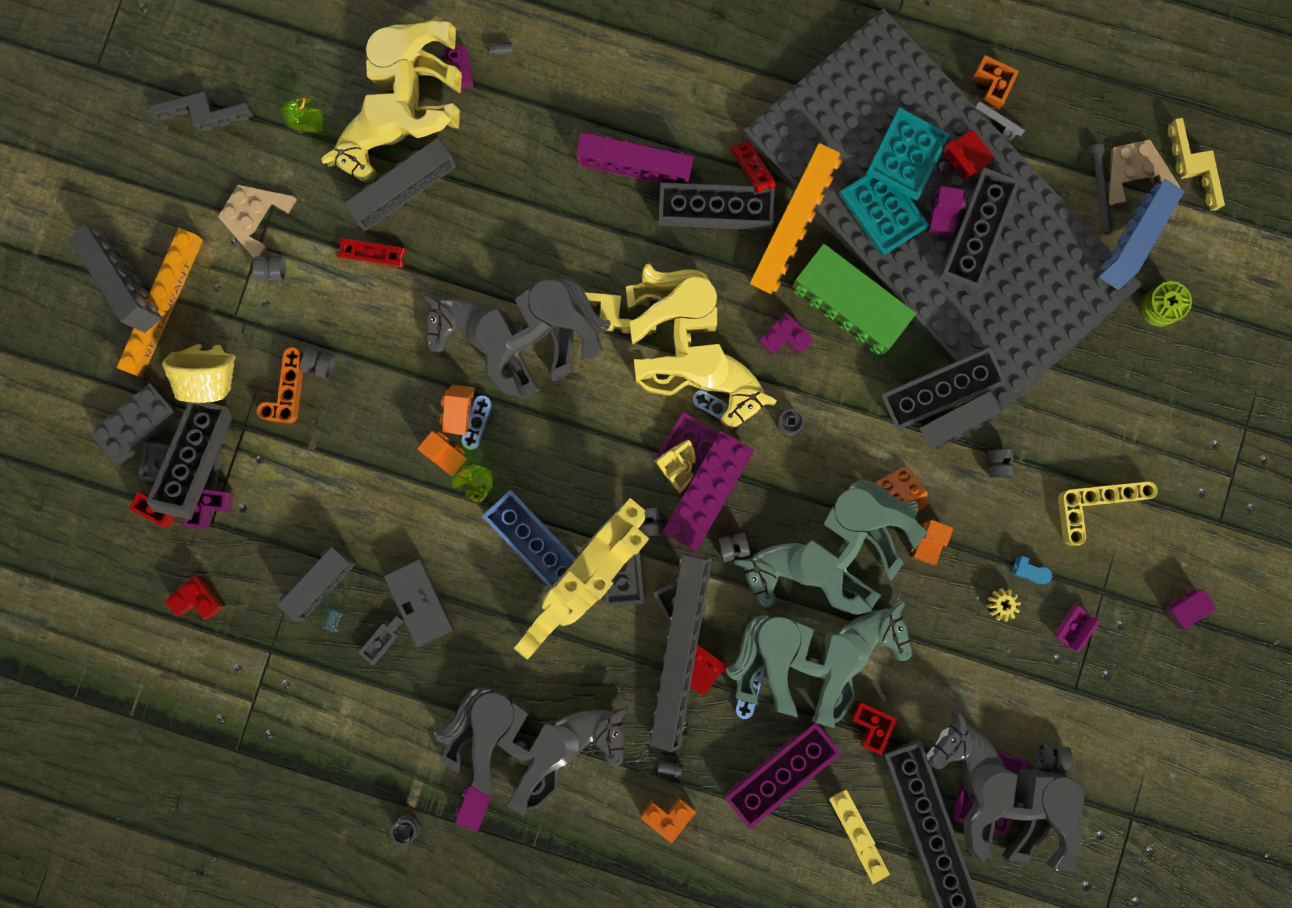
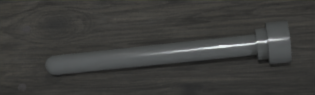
[1088,144,1111,235]

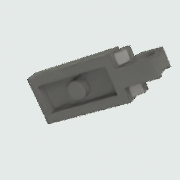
[358,615,404,666]

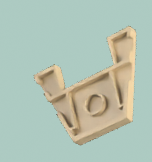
[1107,140,1181,207]
[218,185,297,258]

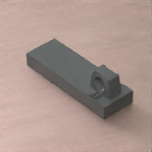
[973,95,1025,141]

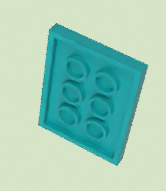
[866,107,950,201]
[839,175,929,257]

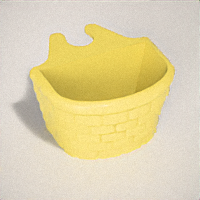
[162,344,235,403]

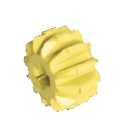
[986,588,1021,621]

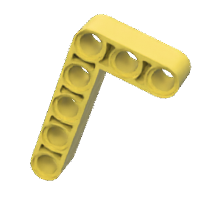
[1058,482,1158,546]

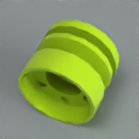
[1140,281,1192,327]

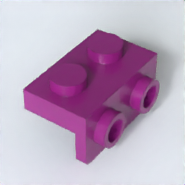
[1052,604,1100,653]

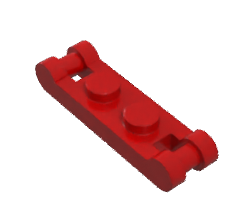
[730,140,775,193]
[336,238,407,268]

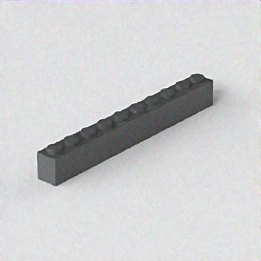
[650,553,712,752]

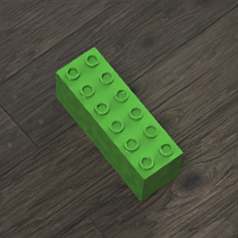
[792,244,917,356]

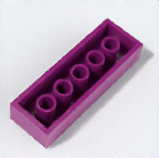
[576,132,694,184]
[663,431,755,551]
[724,721,841,830]

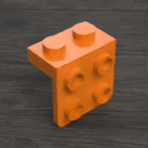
[876,466,929,510]

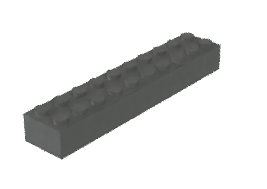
[882,739,981,908]

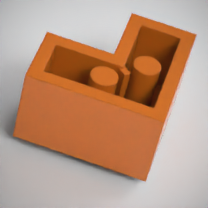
[972,55,1019,109]
[440,385,475,435]
[417,431,467,476]
[910,520,953,565]
[641,796,696,844]

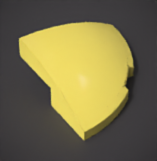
[655,440,696,493]

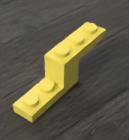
[1168,118,1225,211]
[585,292,657,335]
[828,789,890,884]

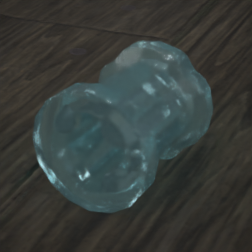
[321,608,344,632]

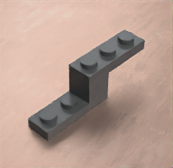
[149,92,254,131]

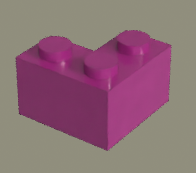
[927,186,966,237]
[758,313,814,356]
[183,490,234,529]

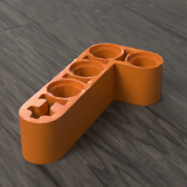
[257,347,304,423]

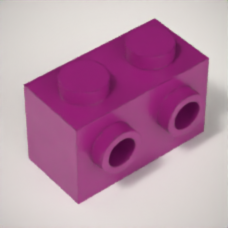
[441,45,474,91]
[1164,588,1217,630]
[454,783,493,832]

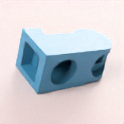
[1011,556,1052,584]

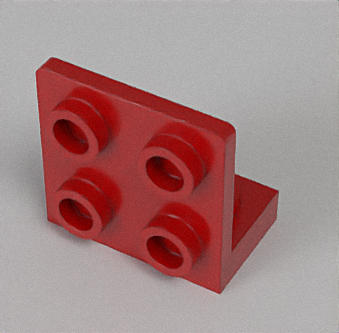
[942,130,995,182]
[690,644,727,696]

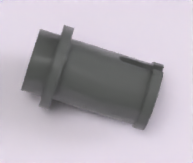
[490,42,513,57]
[658,760,683,777]

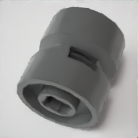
[253,256,286,281]
[300,347,336,380]
[777,409,804,436]
[988,449,1015,478]
[638,508,663,537]
[718,532,750,562]
[1037,743,1072,773]
[390,814,421,845]

